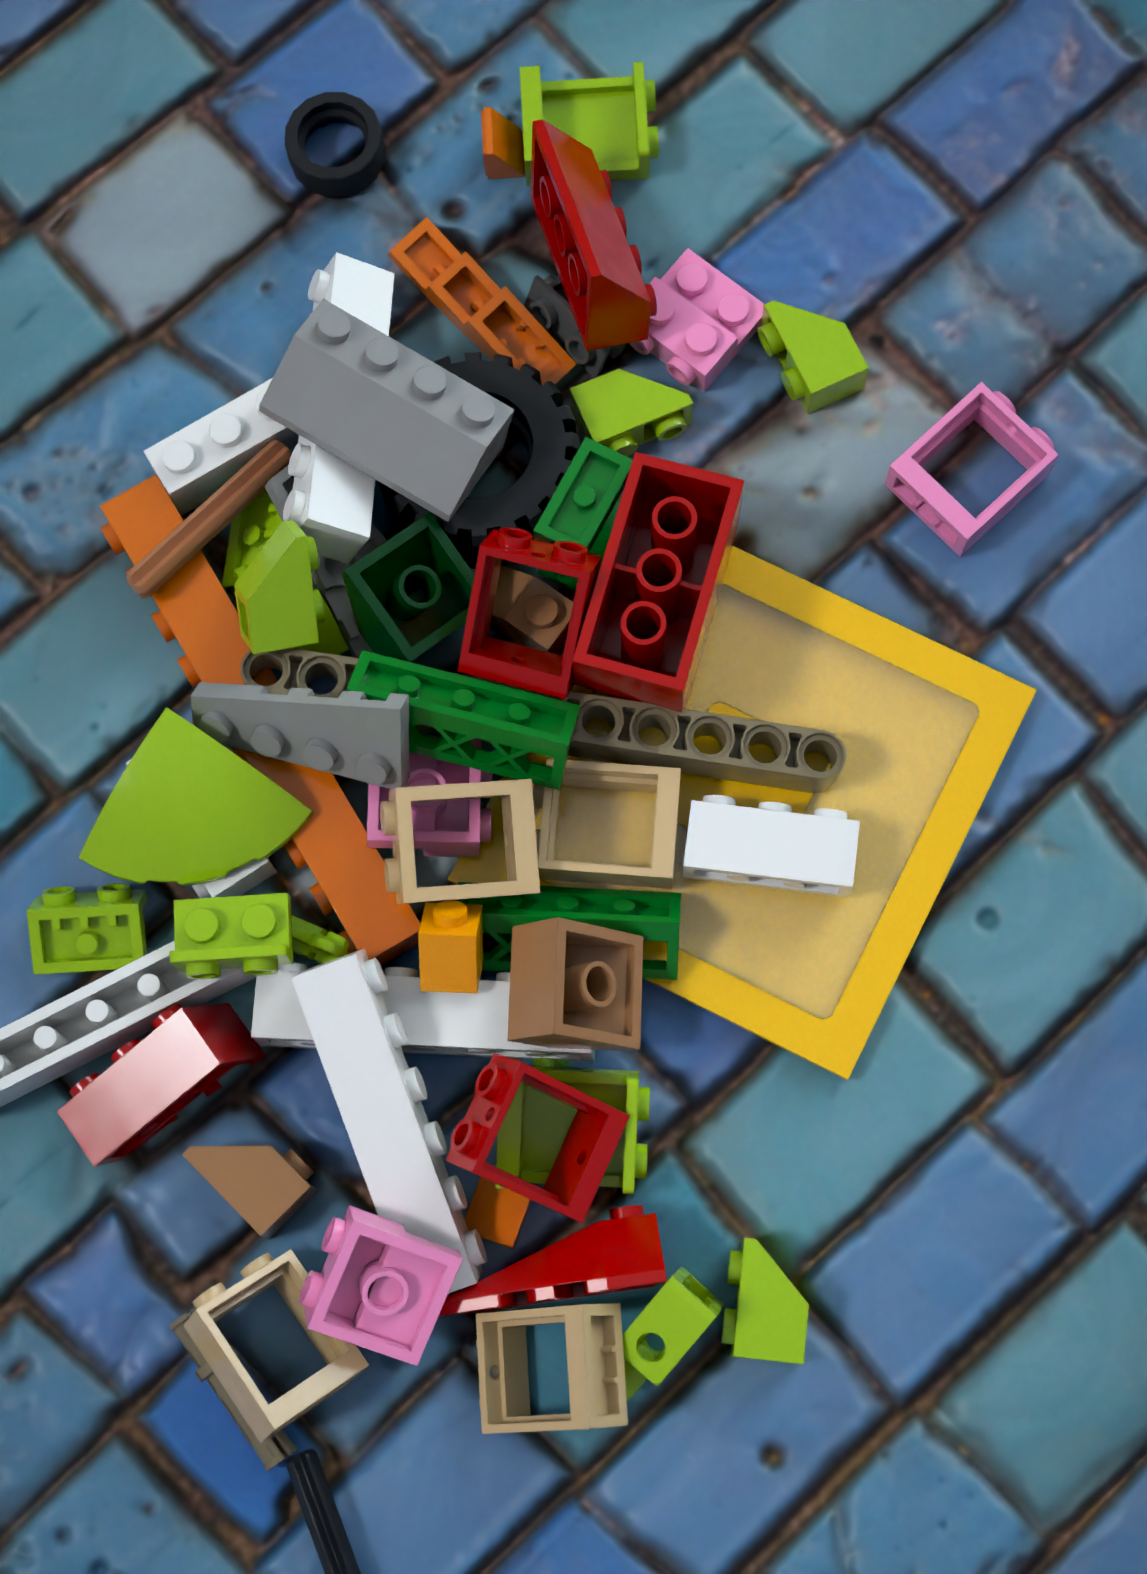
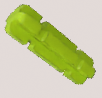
[291,915,349,964]

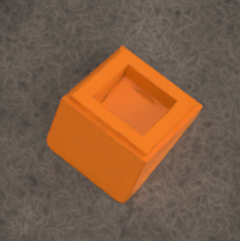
[481,107,525,179]
[465,1177,532,1250]

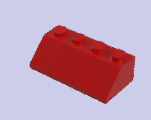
[530,119,657,351]

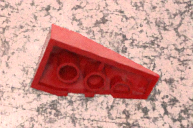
[438,1205,667,1318]

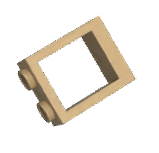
[533,758,681,889]
[380,779,540,904]
[183,1249,369,1443]
[476,1303,628,1434]

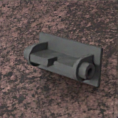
[524,275,627,378]

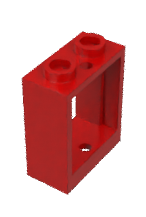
[457,527,602,699]
[445,1053,630,1223]

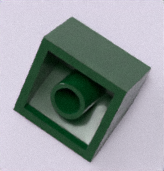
[341,512,474,662]

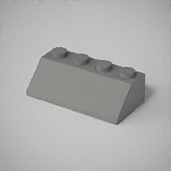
[259,299,514,522]

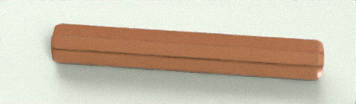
[126,439,292,598]

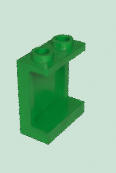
[533,437,633,592]

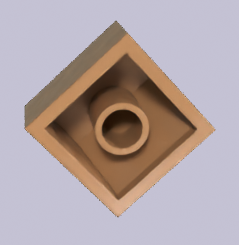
[507,917,644,1051]

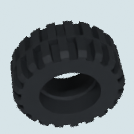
[378,352,580,569]

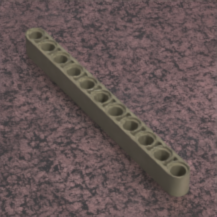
[241,648,846,793]

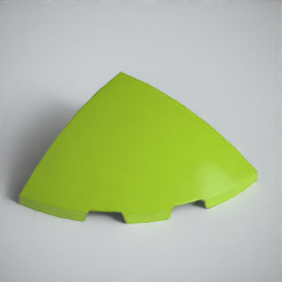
[78,707,313,886]

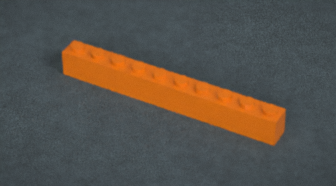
[100,474,421,966]

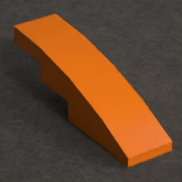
[387,217,577,385]

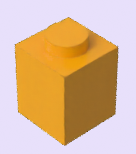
[418,900,483,994]

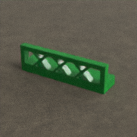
[346,650,581,790]
[456,882,681,980]

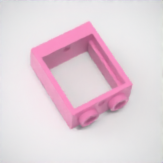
[884,382,1059,557]

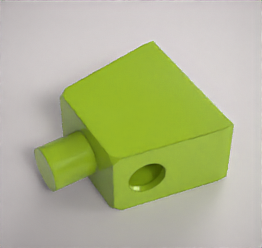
[623,1266,725,1401]

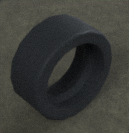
[285,92,385,197]

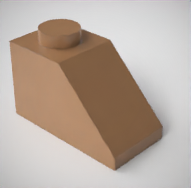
[490,566,573,655]
[182,1146,318,1239]

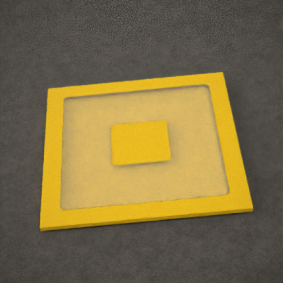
[448,546,1037,1081]

